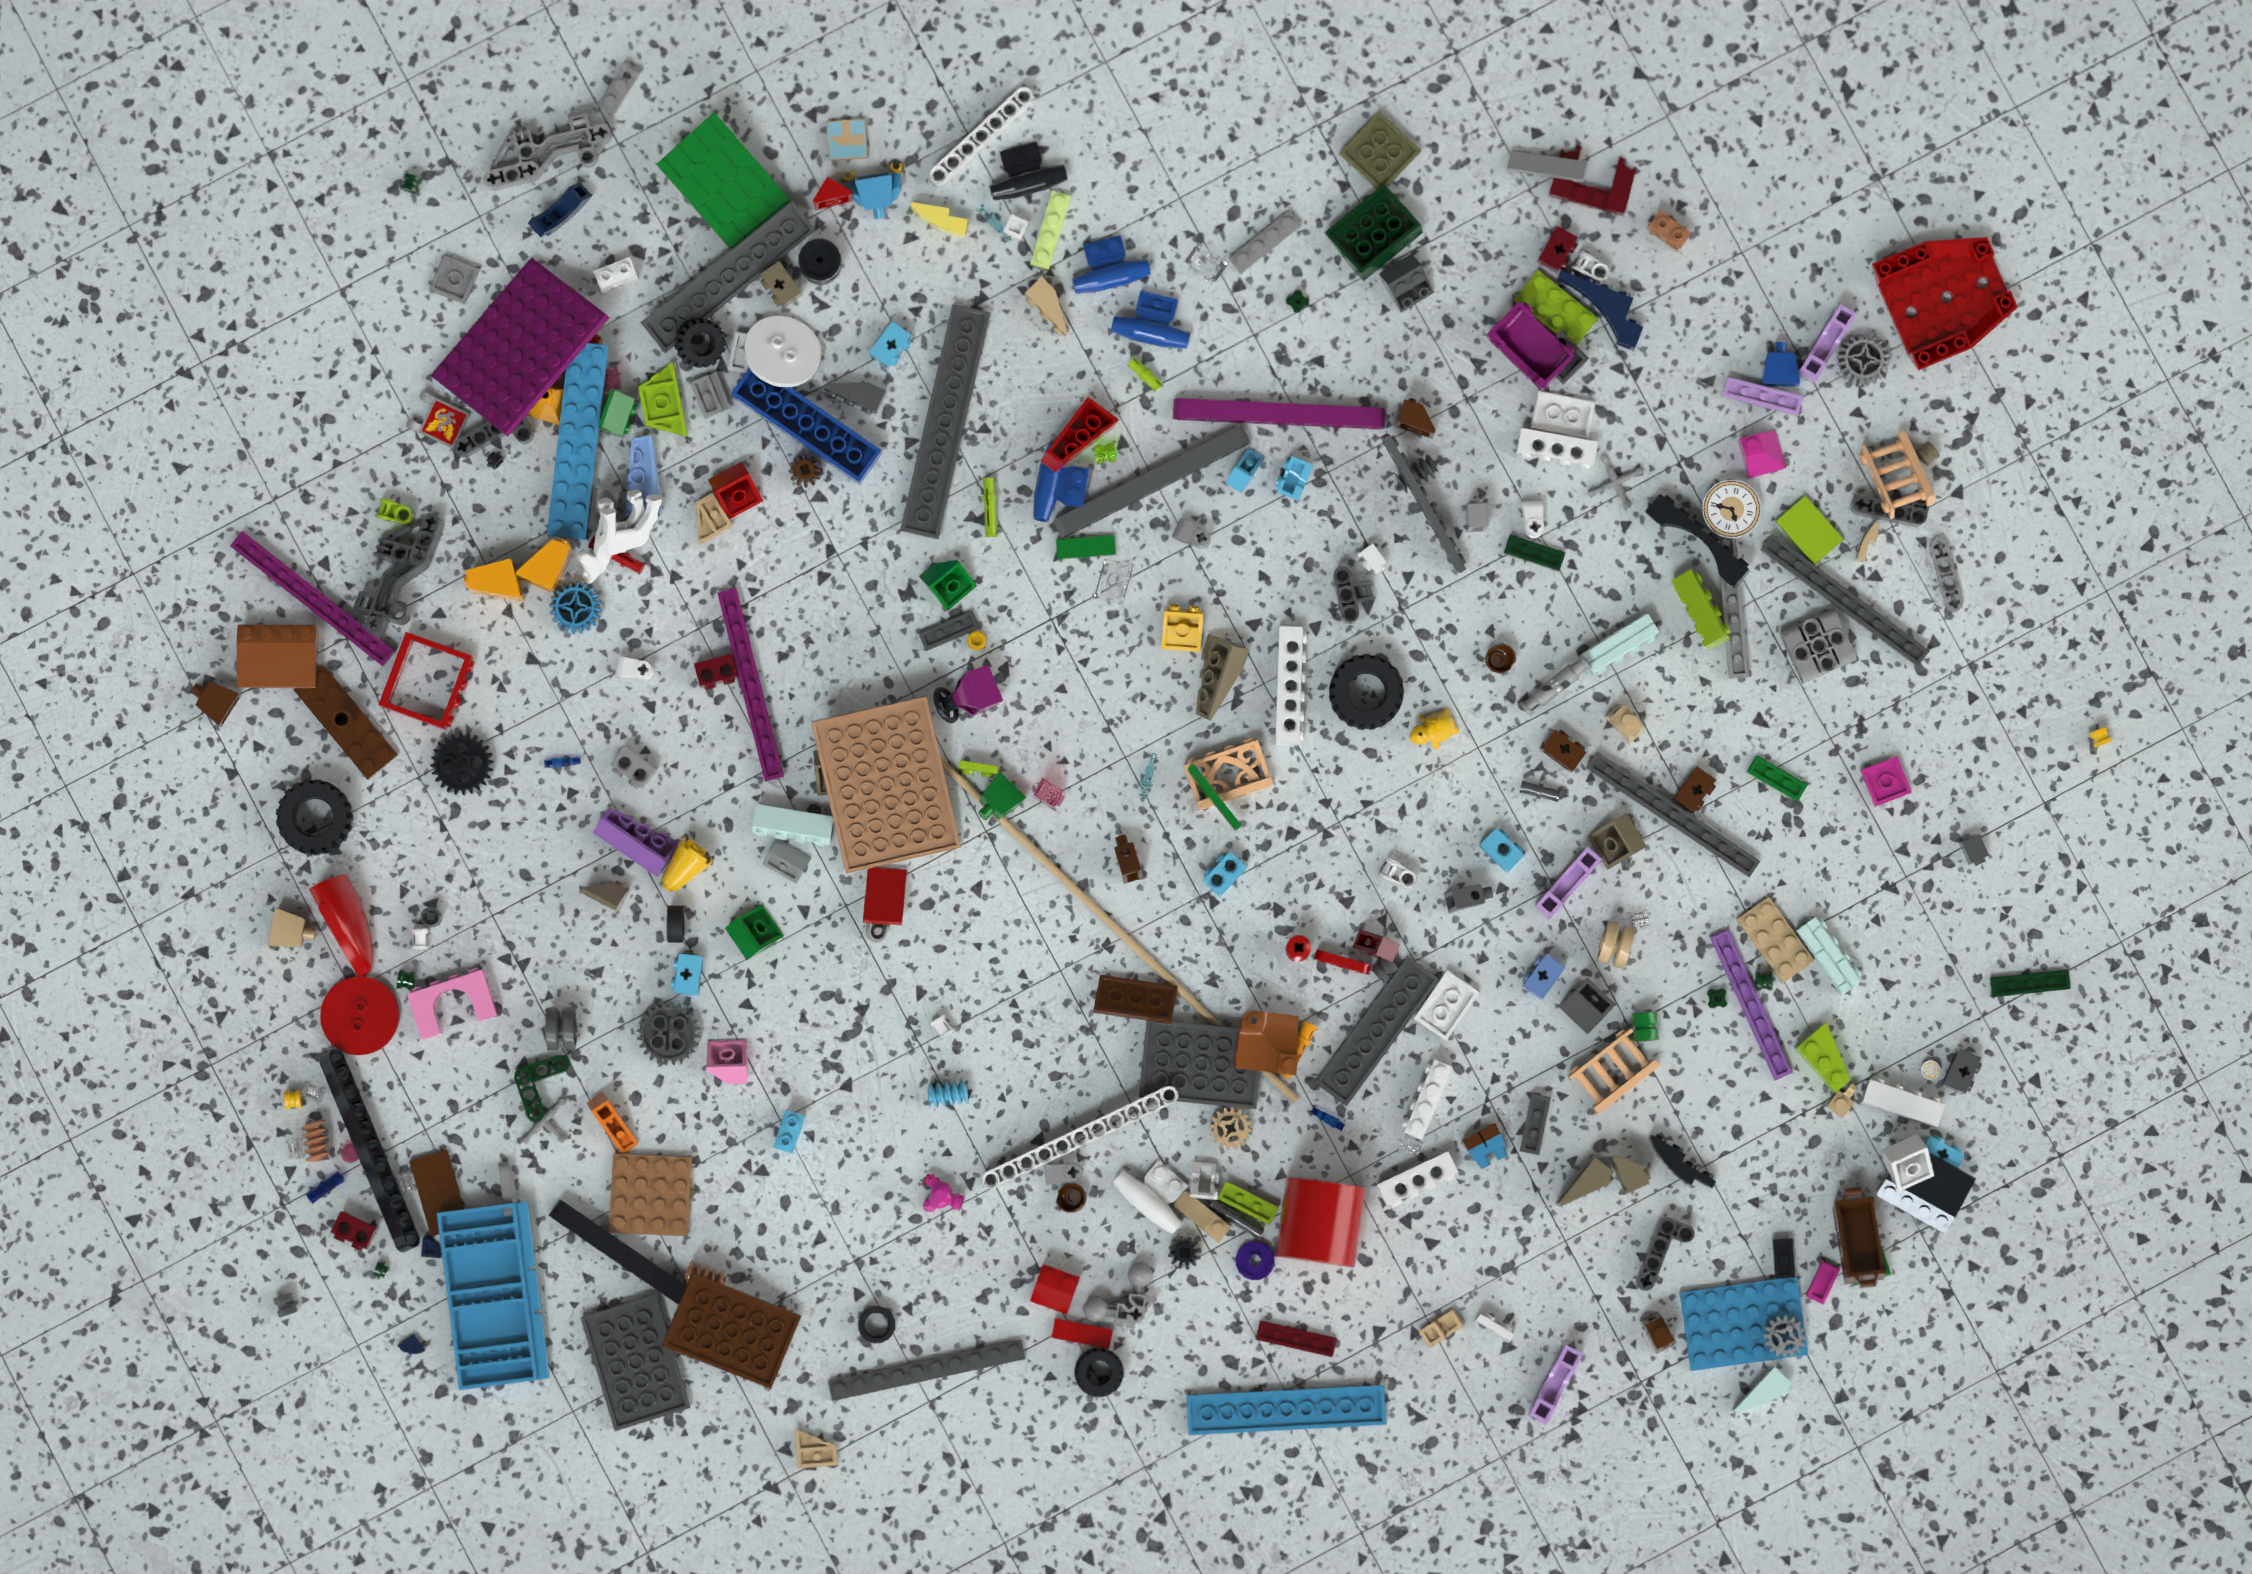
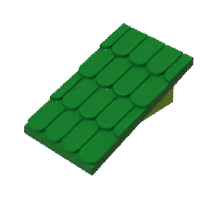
[656,112,790,249]

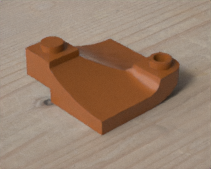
[1233,1010,1299,1075]

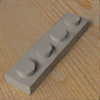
[1229,211,1301,274]

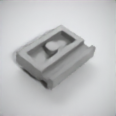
[690,372,731,419]

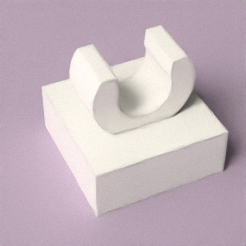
[1003,214,1029,241]

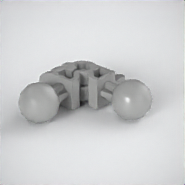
[1084,1262,1157,1333]

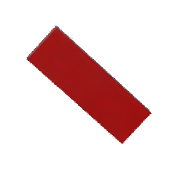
[1051,1318,1113,1349]

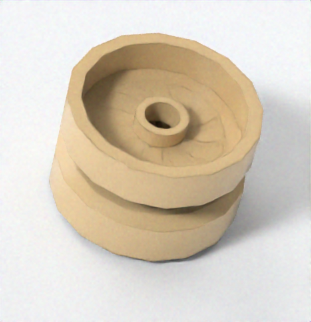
[1597,921,1635,969]

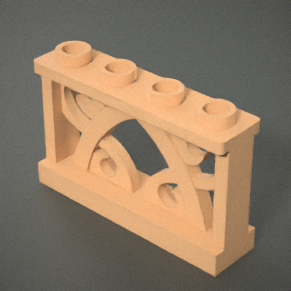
[1183,738,1273,811]

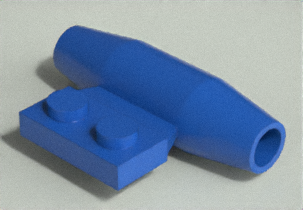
[1072,235,1151,294]
[1111,291,1190,349]
[1033,443,1090,522]

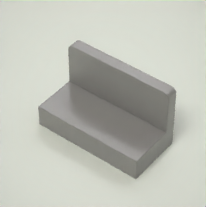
[763,839,811,884]

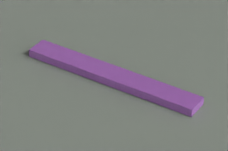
[1709,929,1793,1081]

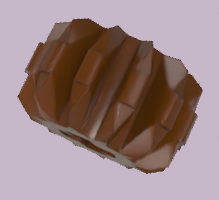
[789,454,822,488]

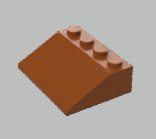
[236,625,319,688]

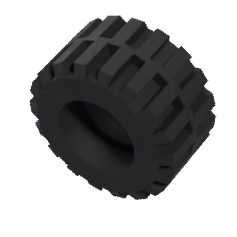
[674,318,726,368]
[1074,1348,1124,1397]

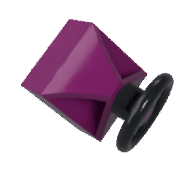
[933,665,1003,723]

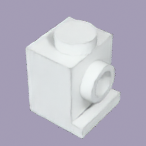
[1356,543,1387,575]

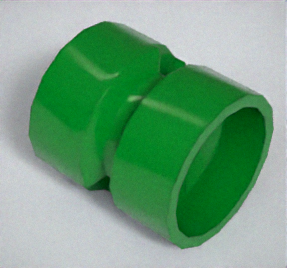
[1632,1012,1659,1042]

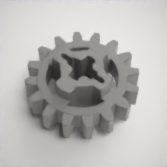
[1763,1315,1807,1358]

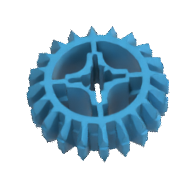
[549,581,602,634]

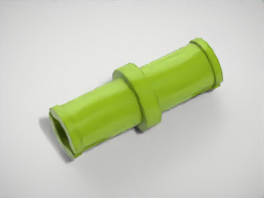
[1127,357,1163,392]

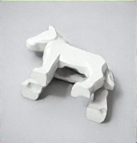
[578,489,662,584]

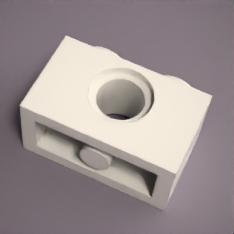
[593,257,638,293]

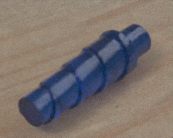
[544,757,581,769]
[1311,1107,1345,1131]

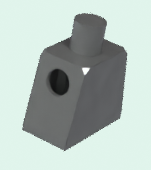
[1444,884,1493,913]

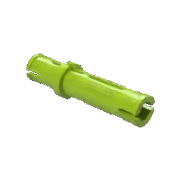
[982,478,998,537]

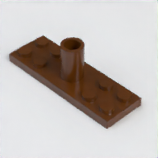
[293,665,398,780]

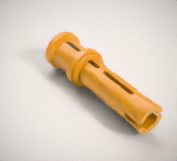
[1279,1020,1319,1079]

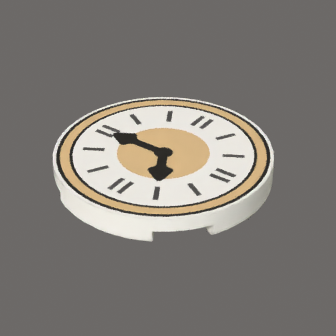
[1702,480,1761,539]

